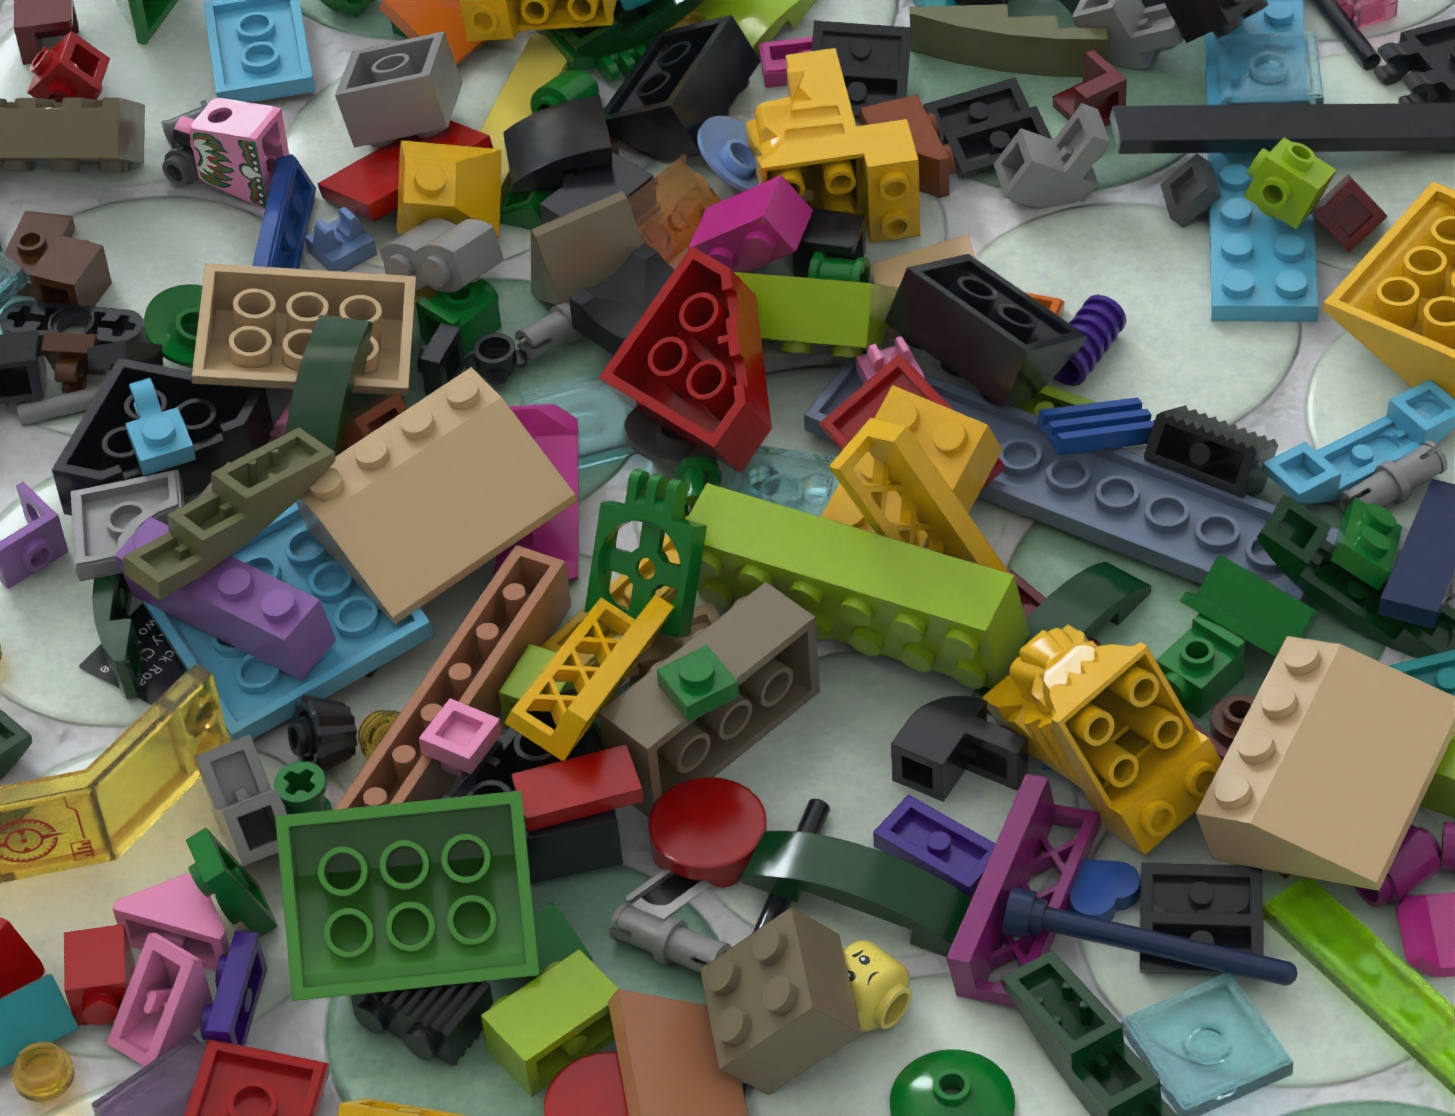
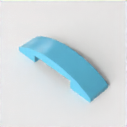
[1262,379,1455,504]

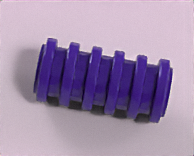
[1053,294,1127,386]

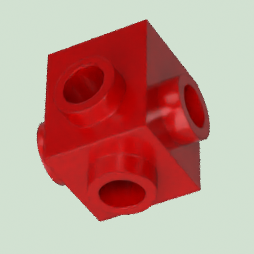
[27,31,111,103]

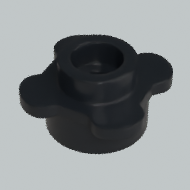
[465,333,528,385]

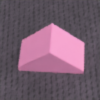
[113,872,230,971]
[106,933,213,1071]

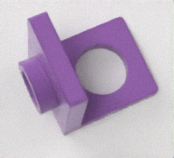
[0,482,69,589]

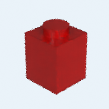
[64,924,135,1026]

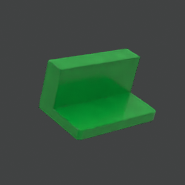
[1180,555,1321,657]

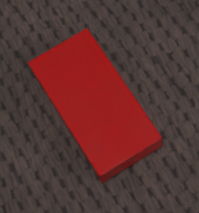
[511,744,644,832]

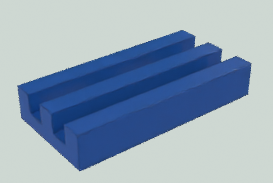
[1037,397,1155,456]

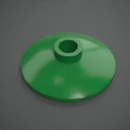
[143,284,203,368]
[890,1049,1015,1116]

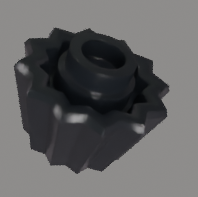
[288,695,358,772]

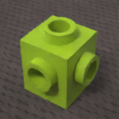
[1244,137,1337,230]

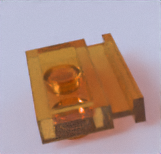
[628,154,721,263]

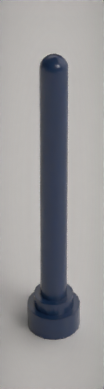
[1002,886,1298,986]

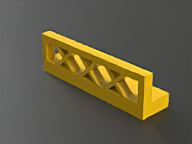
[829,418,1010,574]
[504,594,674,762]

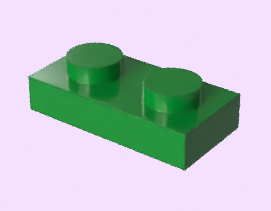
[1330,497,1402,590]
[186,827,278,938]

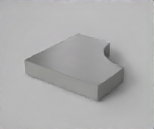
[71,470,185,582]

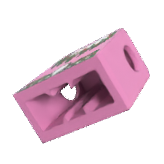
[173,98,290,209]

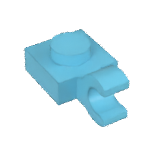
[125,378,196,476]

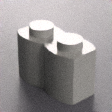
[379,218,504,292]

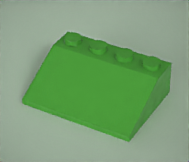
[275,791,539,1001]

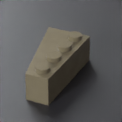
[0,97,145,173]

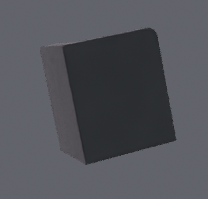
[793,208,866,278]

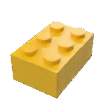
[821,385,1003,549]

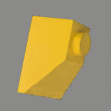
[397,140,502,241]

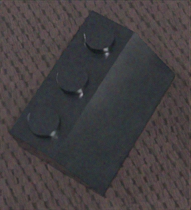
[603,15,761,161]
[884,254,1087,407]

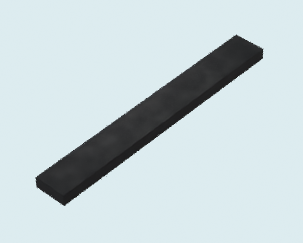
[1110,103,1455,154]

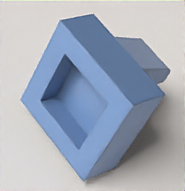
[305,207,377,272]

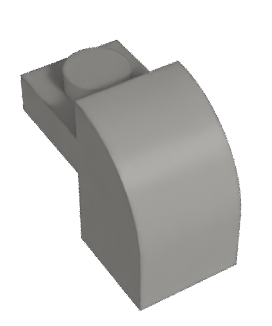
[1071,0,1184,70]
[993,103,1110,209]
[193,735,287,866]

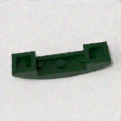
[556,0,705,56]
[285,315,373,457]
[1256,495,1455,658]
[971,561,1151,716]
[92,573,144,699]
[742,831,972,957]

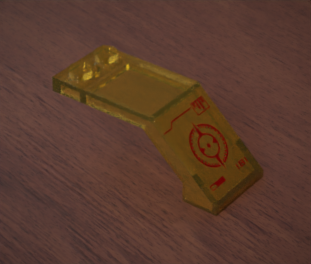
[0,664,230,883]

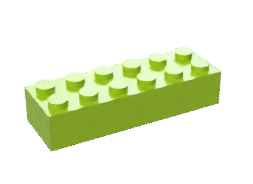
[686,483,1029,689]

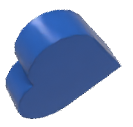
[1069,859,1141,921]

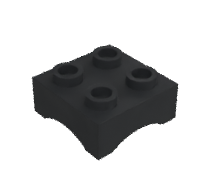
[569,243,674,356]

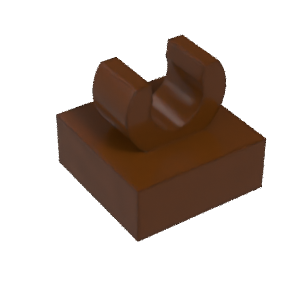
[41,332,106,393]

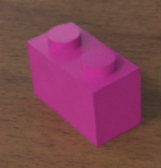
[688,175,813,273]

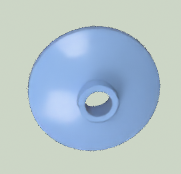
[697,116,758,192]

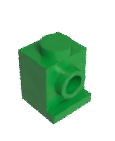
[416,279,502,356]
[1156,613,1245,718]

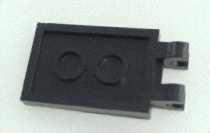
[1374,18,1455,103]

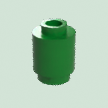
[530,70,599,114]

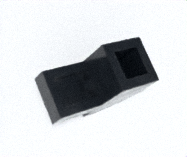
[891,696,1028,802]

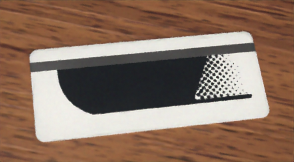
[626,869,712,919]

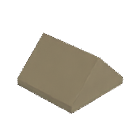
[531,191,644,305]

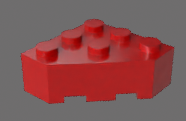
[598,246,772,473]

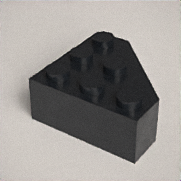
[52,358,274,516]
[441,689,623,883]

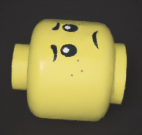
[842,940,912,1032]

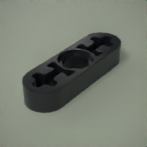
[0,300,148,345]

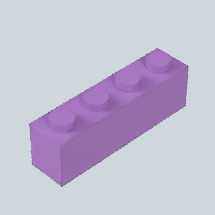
[114,516,336,681]

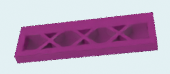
[946,774,1101,1007]

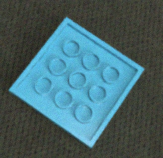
[141,502,435,740]

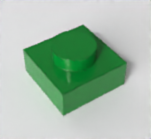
[656,645,739,723]

